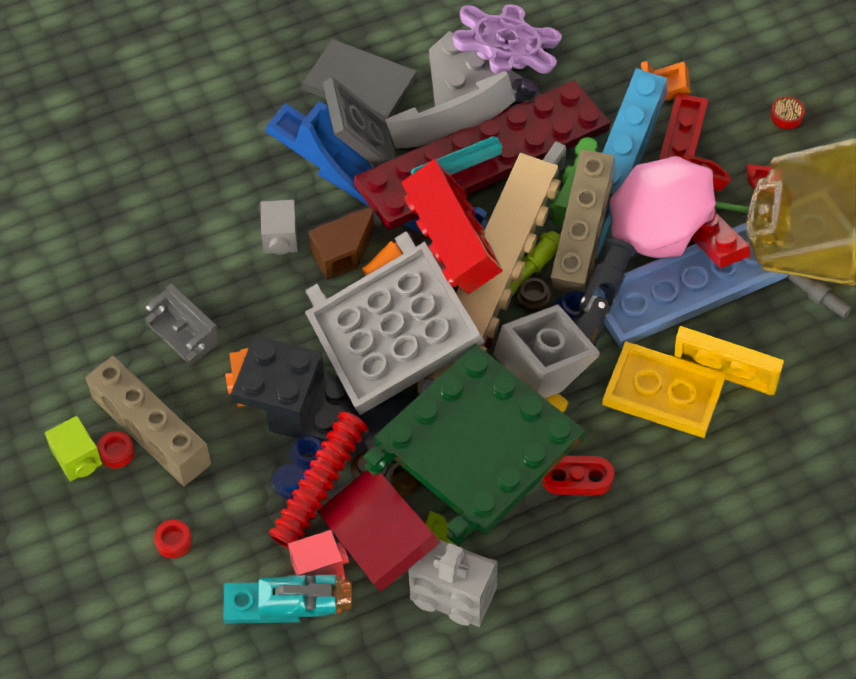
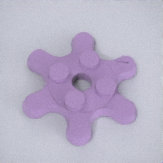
[453,4,562,74]

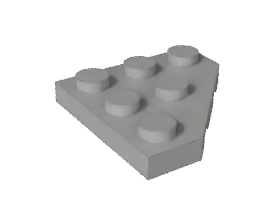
[429,31,523,106]

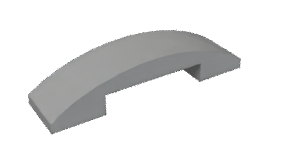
[385,71,516,149]

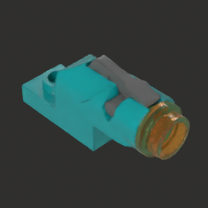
[223,575,352,624]

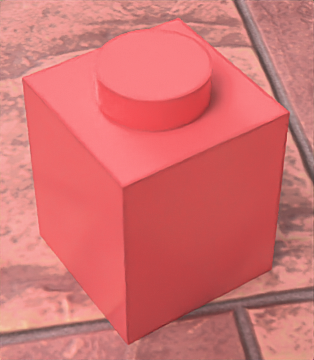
[288,530,349,582]

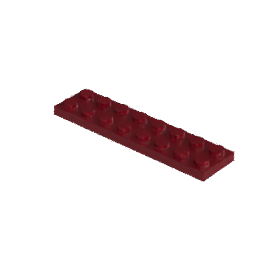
[354,80,611,231]

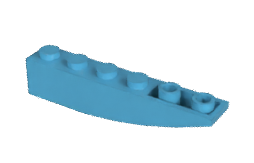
[596,68,667,259]

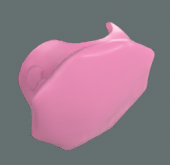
[609,156,716,258]

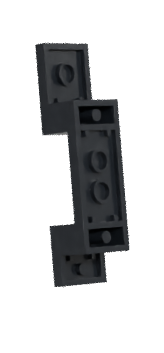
[230,335,435,463]

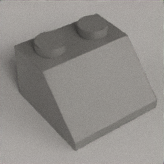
[493,305,600,398]

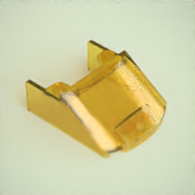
[747,138,856,286]

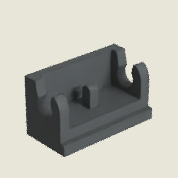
[145,283,220,366]

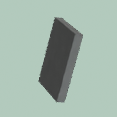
[302,39,417,119]
[323,77,396,167]

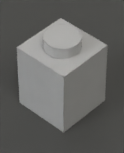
[260,200,298,255]

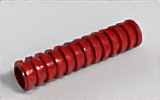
[269,412,368,549]

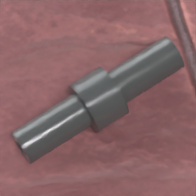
[788,269,852,318]

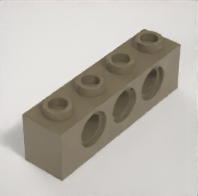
[551,149,616,295]
[86,356,211,487]

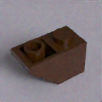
[308,207,374,280]

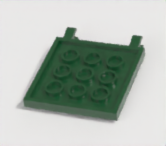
[364,344,585,546]

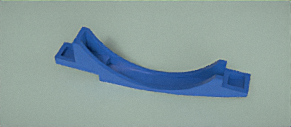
[265,101,488,235]

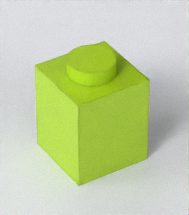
[45,416,102,482]

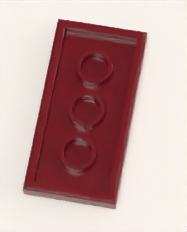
[317,470,440,592]

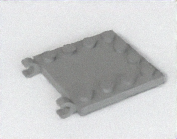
[305,231,485,415]

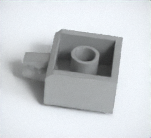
[408,539,498,627]

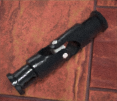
[572,238,637,376]

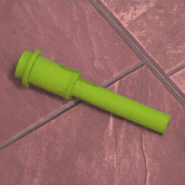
[509,231,560,296]

